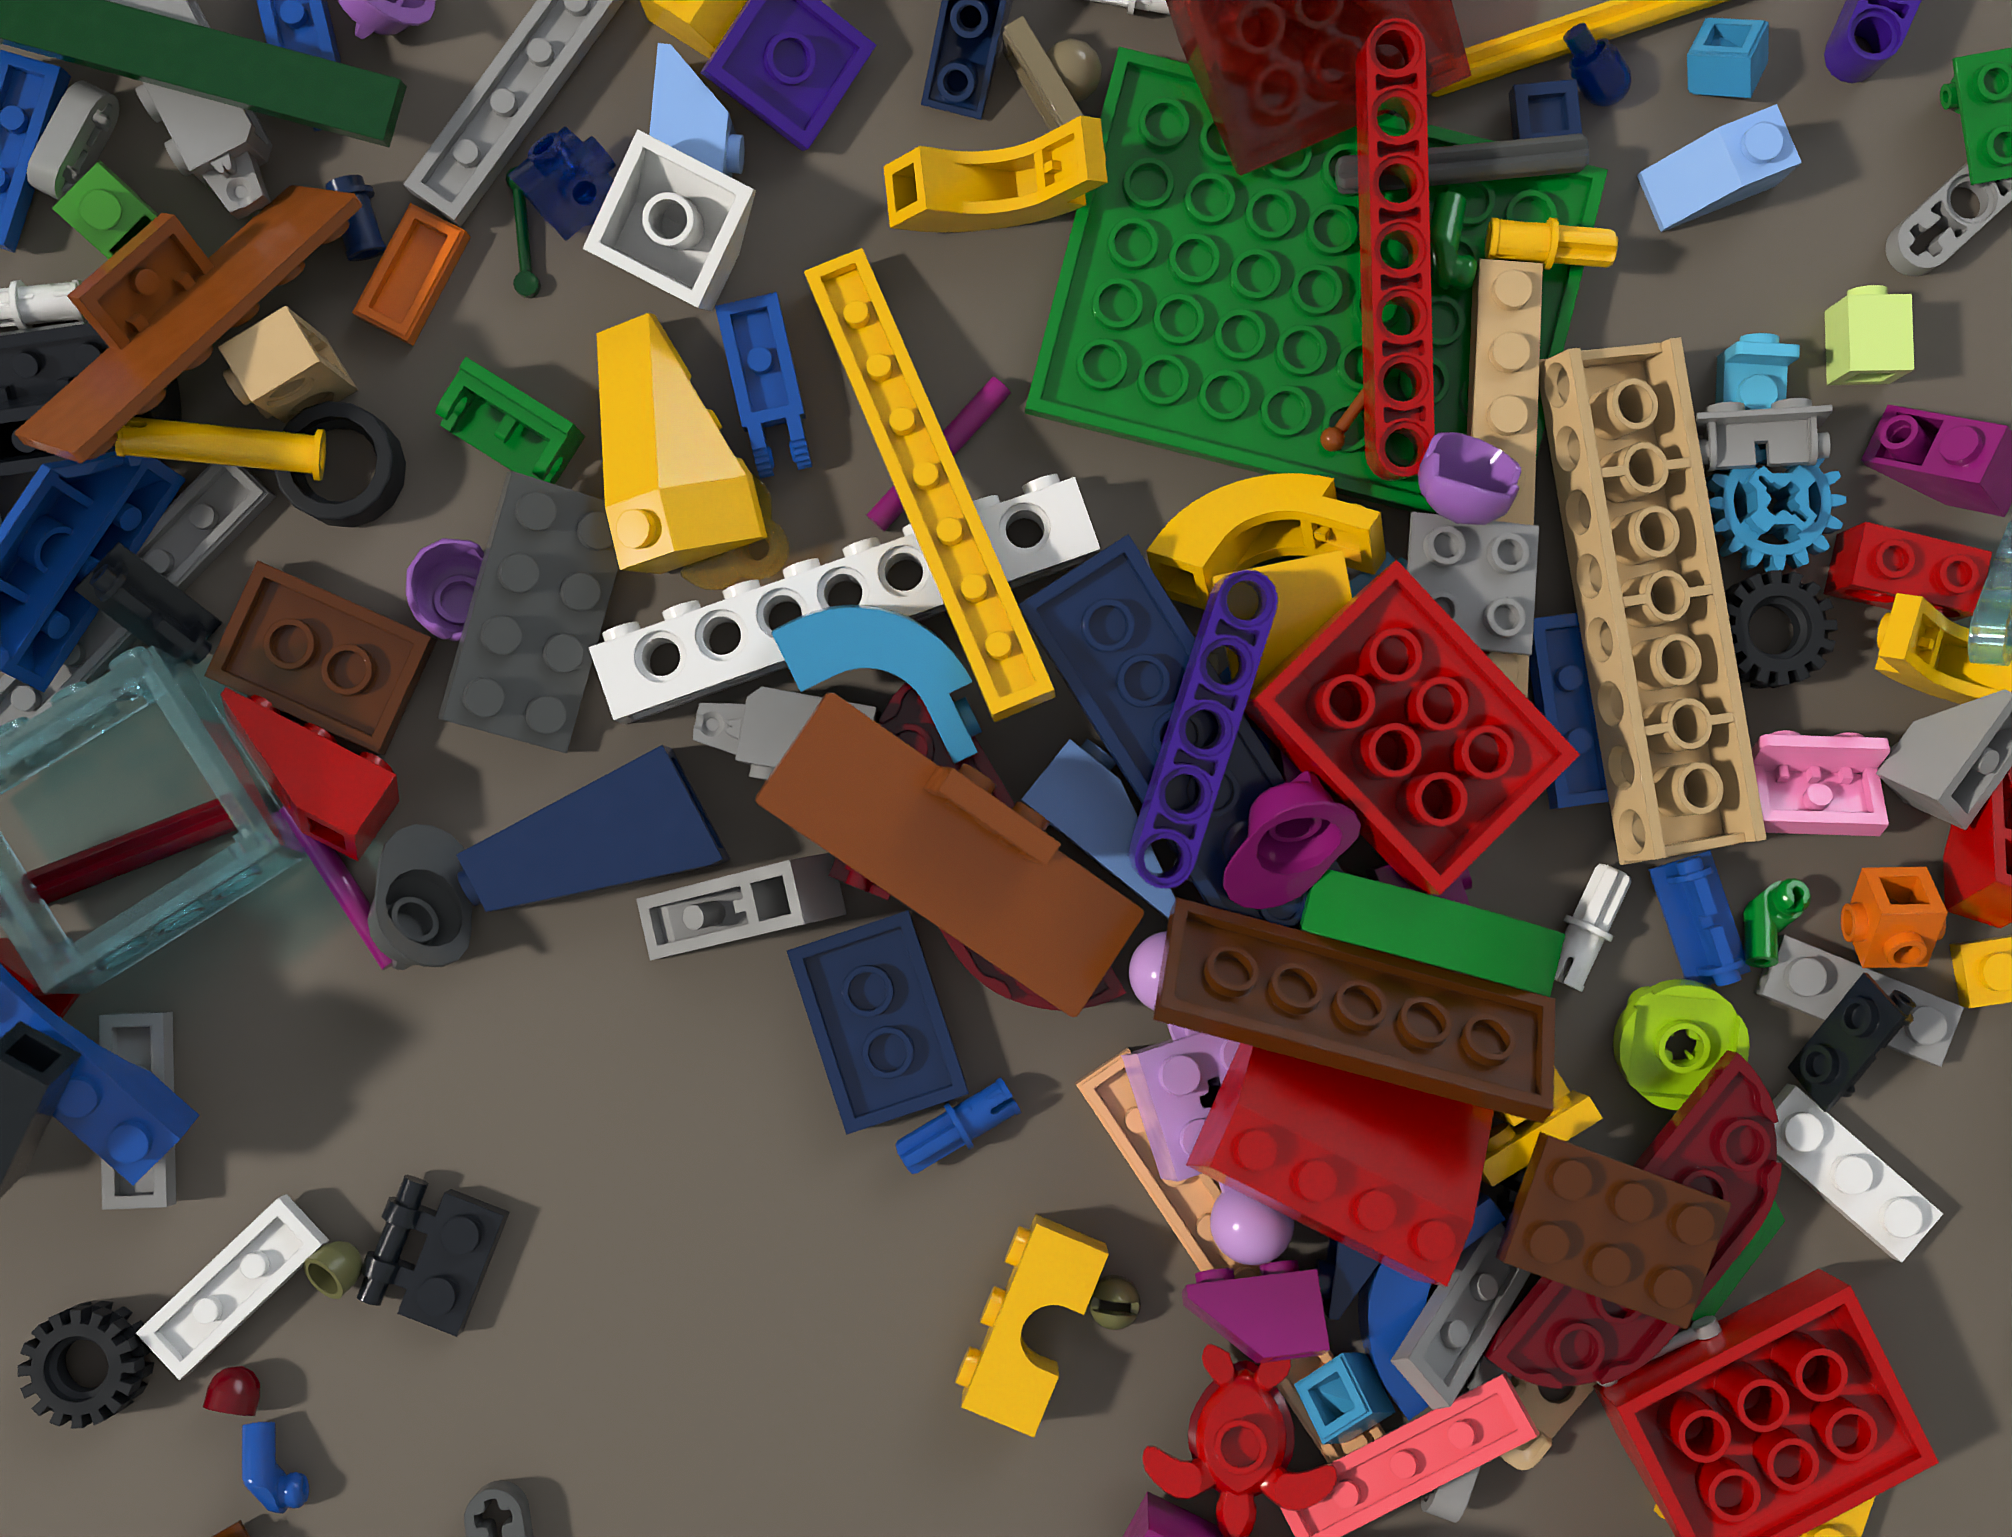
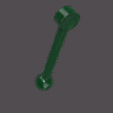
[505,166,541,298]

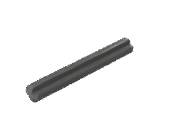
[1335,133,1589,194]

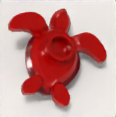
[1142,1344,1337,1537]

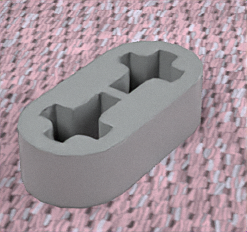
[27,80,119,200]

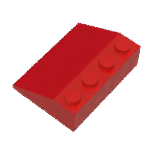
[1244,560,1580,895]
[1186,1043,1494,1287]
[1593,1268,1939,1537]

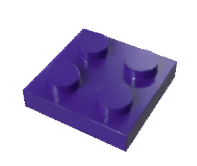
[700,0,876,151]

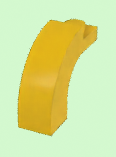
[883,115,1108,232]
[1146,473,1386,610]
[1875,593,2012,704]

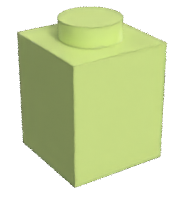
[1824,285,1914,385]

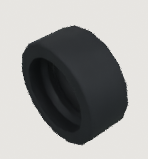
[274,401,406,528]

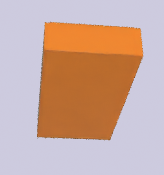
[352,203,471,346]

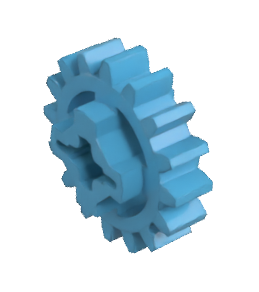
[1705,444,1847,572]

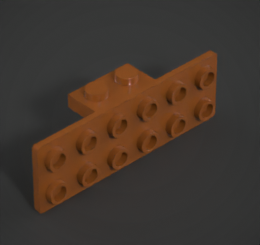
[15,185,363,463]
[755,693,1144,1017]

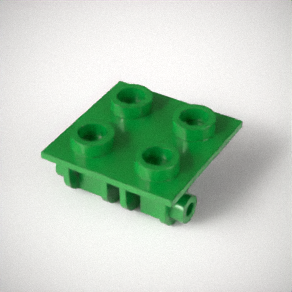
[1940,47,2012,186]

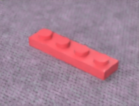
[1280,1372,1540,1537]

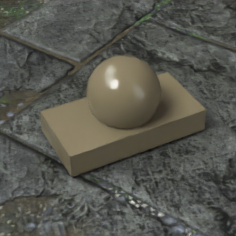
[1003,16,1102,131]

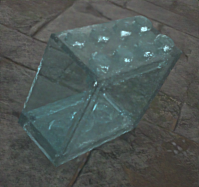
[0,646,308,994]

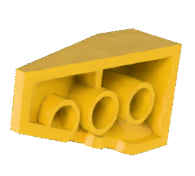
[596,313,767,574]

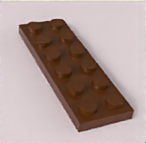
[1153,897,1556,1123]

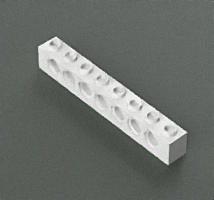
[588,474,1100,725]

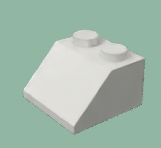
[583,129,756,311]

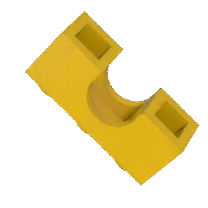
[955,1214,1109,1438]

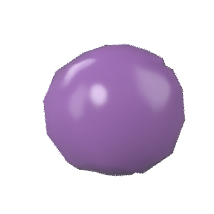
[1418,432,1521,525]
[405,538,485,641]

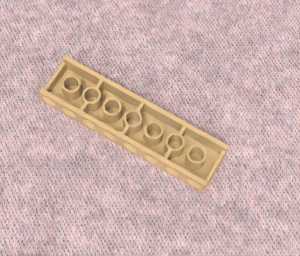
[1539,337,1767,865]

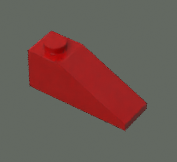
[1943,767,2012,929]

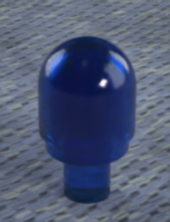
[1563,23,1632,107]

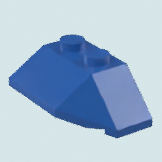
[0,451,186,693]

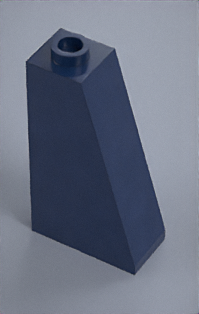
[456,745,730,912]

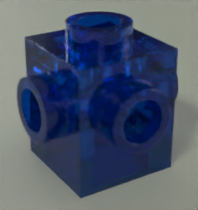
[508,126,617,241]

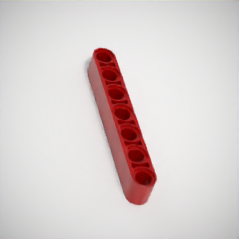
[1355,18,1435,482]

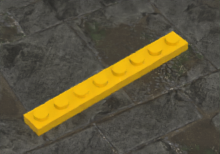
[804,248,1056,722]

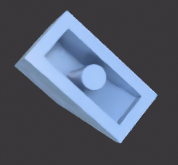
[649,43,745,178]
[1637,104,1802,232]

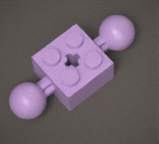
[1121,931,1294,1265]

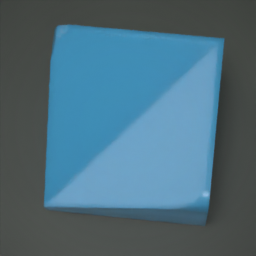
[1687,18,1769,98]
[1294,1353,1396,1444]

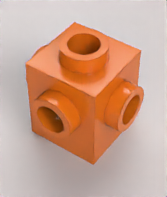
[1841,866,1948,968]

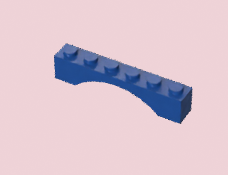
[0,963,200,1185]

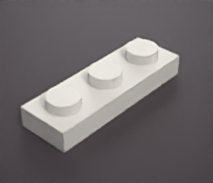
[1772,1083,1943,1262]
[136,1194,330,1380]

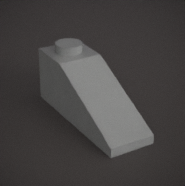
[636,853,846,961]

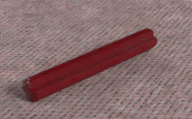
[12,790,260,909]

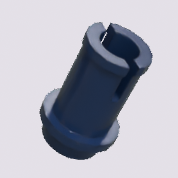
[325,175,386,261]

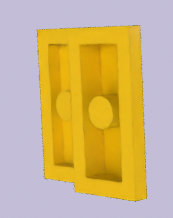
[1212,550,1352,692]

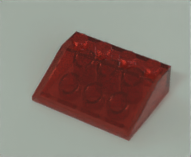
[1166,0,1472,175]

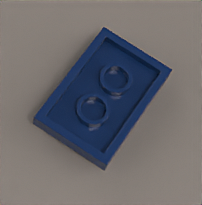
[787,910,969,1135]

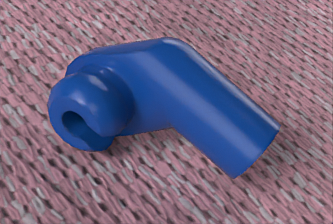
[242,1422,309,1514]

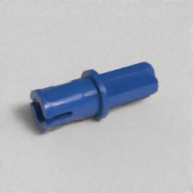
[895,1077,1022,1174]

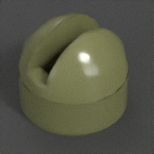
[303,1241,363,1299]
[1089,1275,1141,1330]

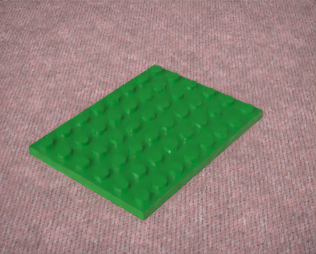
[1025,46,1608,515]

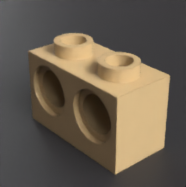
[218,306,358,424]

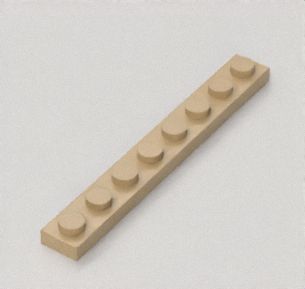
[1467,259,1543,699]

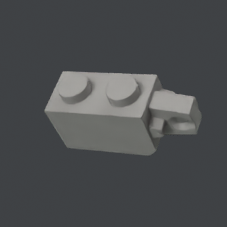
[693,686,880,780]

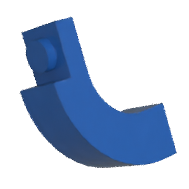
[1358,1191,1505,1421]

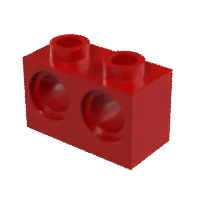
[1824,522,1992,622]

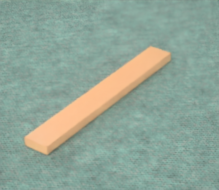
[1075,1047,1386,1464]

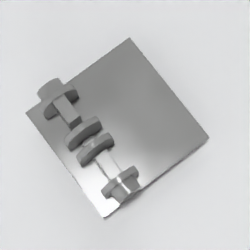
[1407,512,1539,656]

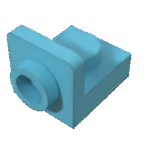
[1715,333,1800,410]

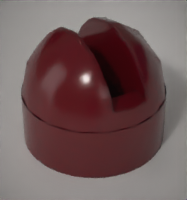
[203,1366,260,1416]

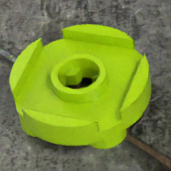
[1613,979,1750,1111]

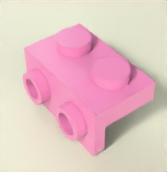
[1752,730,1890,836]

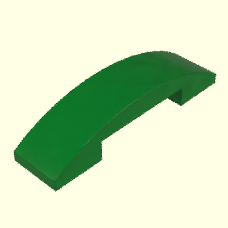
[1298,869,1566,997]

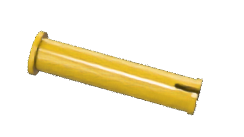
[115,417,326,481]

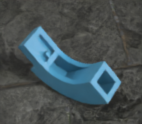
[771,605,982,764]

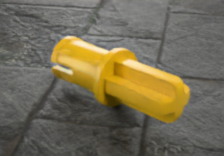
[1485,217,1618,270]

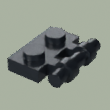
[357,1175,510,1337]

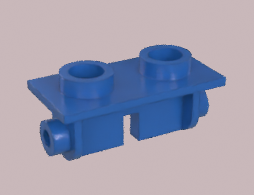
[1648,850,1751,986]

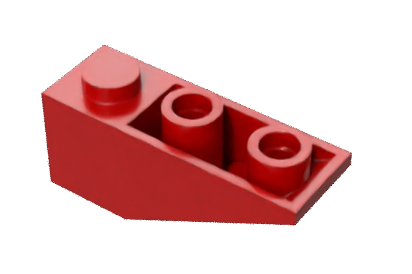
[220,687,400,861]

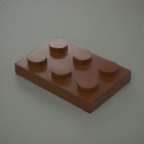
[204,560,437,755]
[1496,1132,1732,1329]

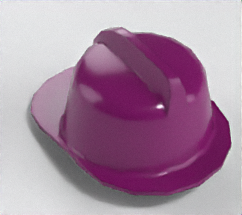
[1223,771,1361,909]

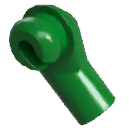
[1743,878,1811,968]

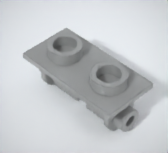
[1695,398,1833,471]

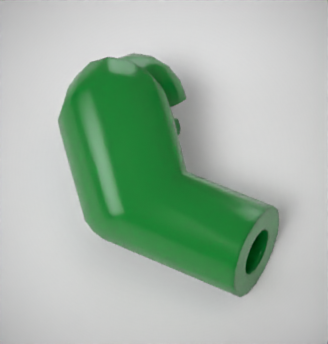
[1430,191,1477,291]

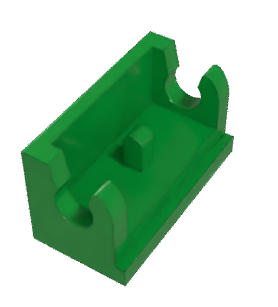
[435,357,586,484]

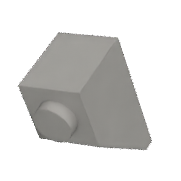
[1876,689,2012,830]

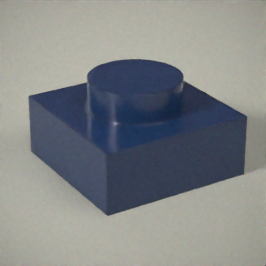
[1508,79,1582,140]

